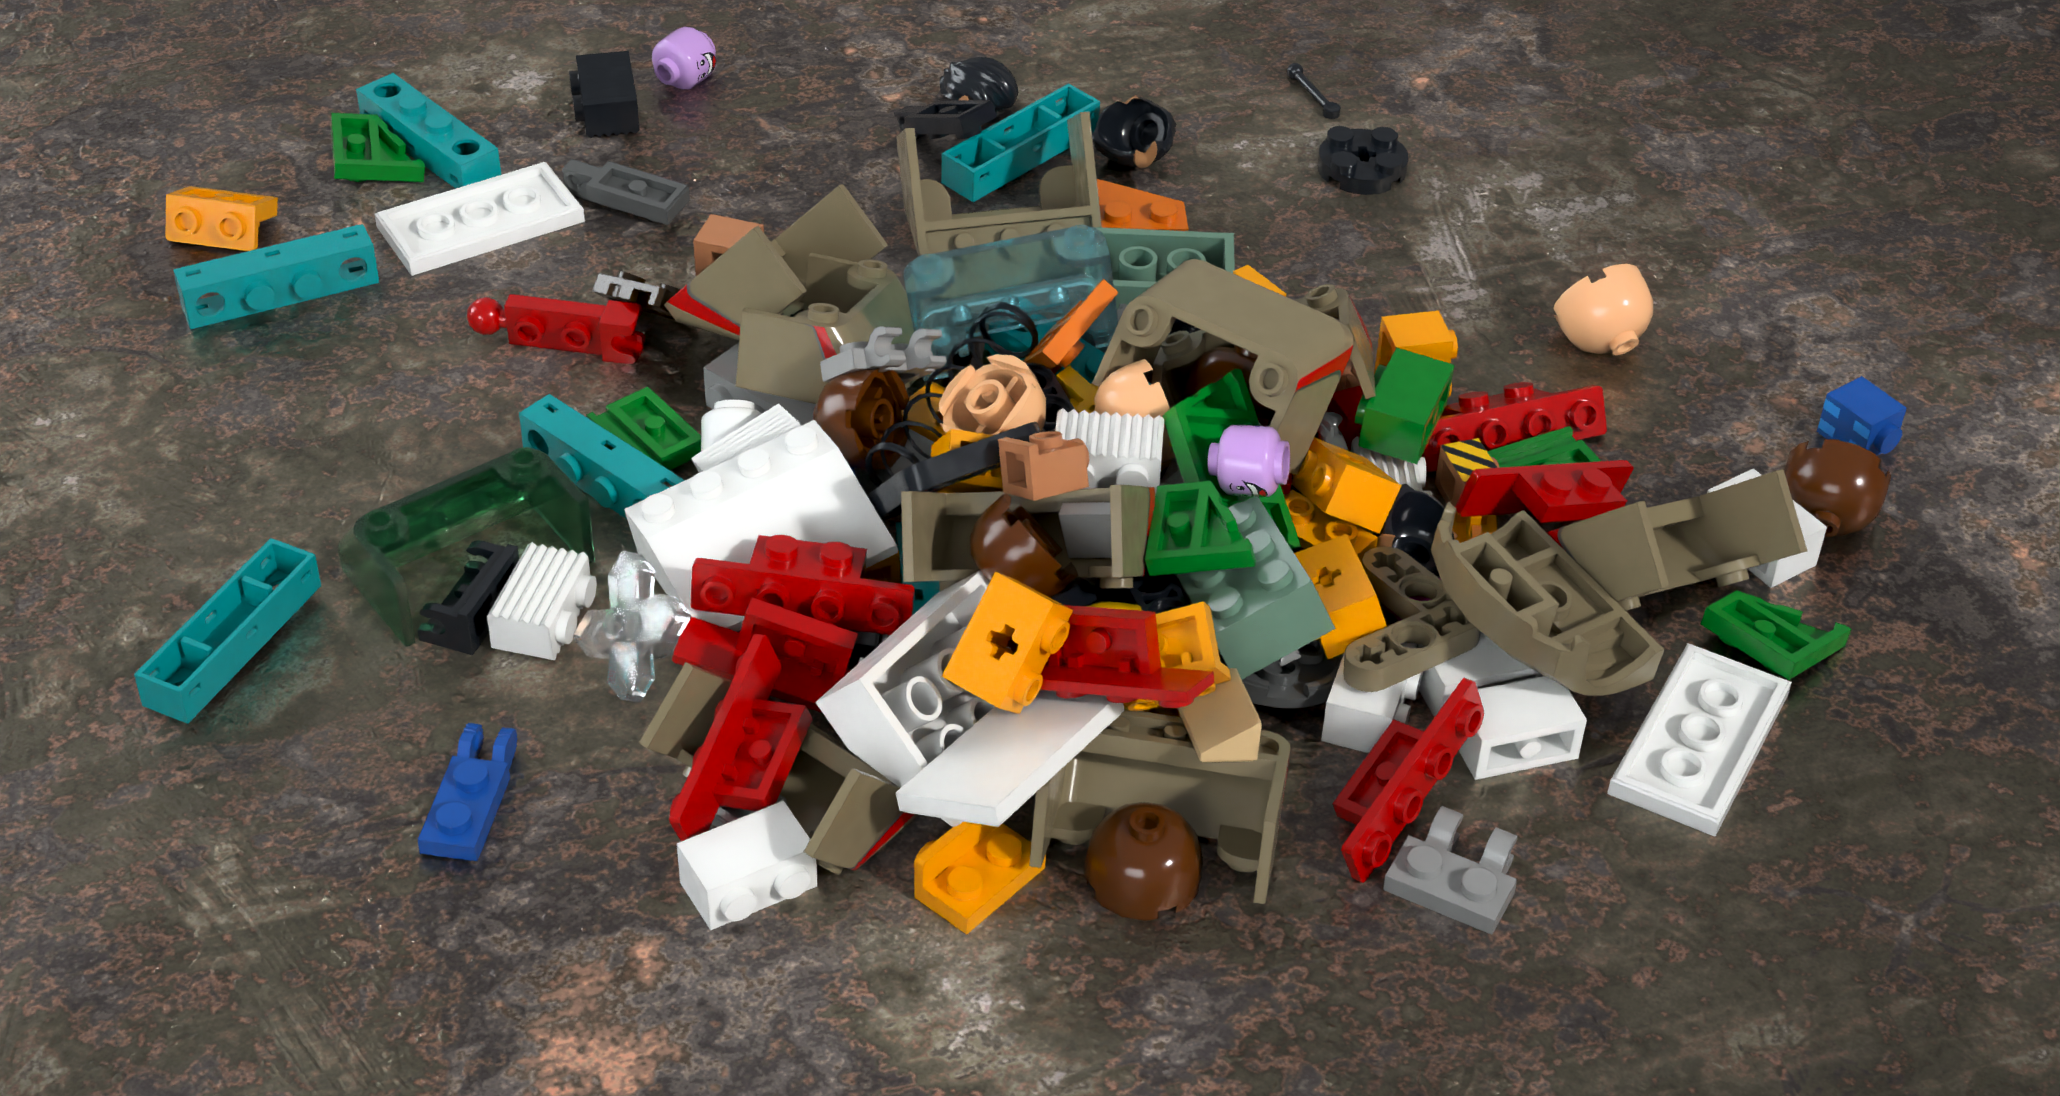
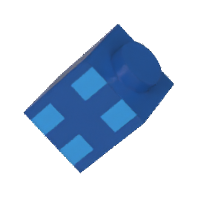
[1817,376,1907,455]

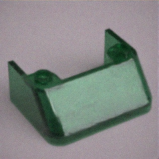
[338,447,595,647]

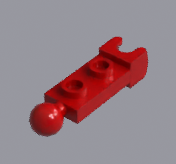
[466,294,645,364]

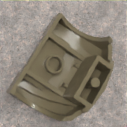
[1431,502,1665,696]

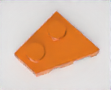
[1097,179,1189,231]
[1023,279,1119,374]

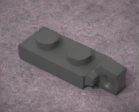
[562,159,690,225]

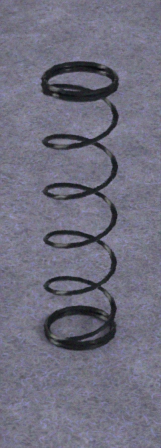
[865,302,1038,487]

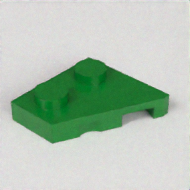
[331,113,425,182]
[1145,480,1256,576]
[1700,590,1852,680]

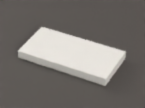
[375,162,585,276]
[1607,643,1792,837]
[895,690,1124,827]

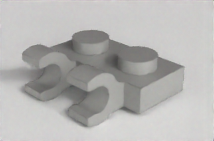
[820,326,947,384]
[1383,806,1518,935]

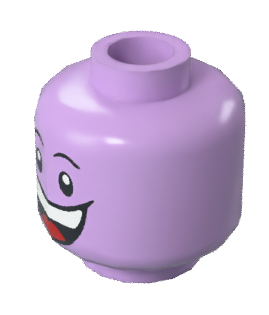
[652,26,716,89]
[1208,425,1290,497]

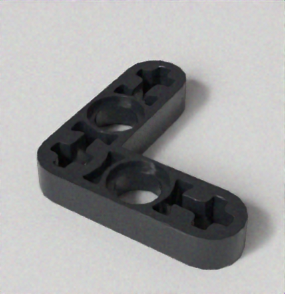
[867,422,1041,521]

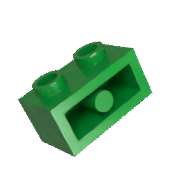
[1355,347,1455,464]

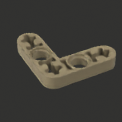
[1343,547,1481,692]

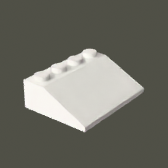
[624,420,898,632]
[815,570,1011,827]

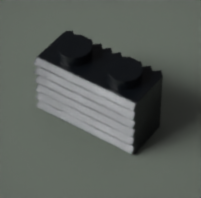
[569,51,640,138]

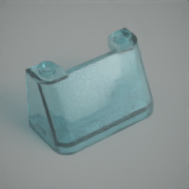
[903,225,1118,382]

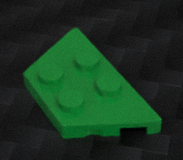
[1162,368,1301,552]

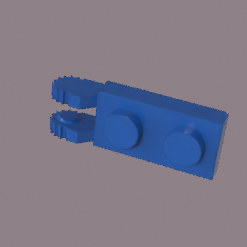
[417,723,518,861]

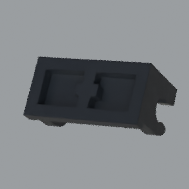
[418,540,519,655]

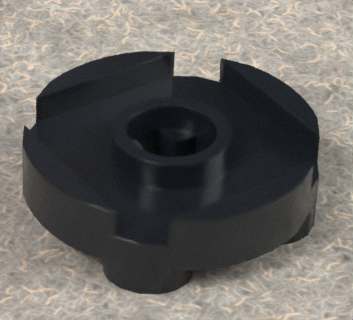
[1318,126,1408,195]

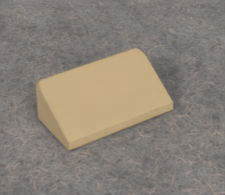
[1177,668,1261,762]

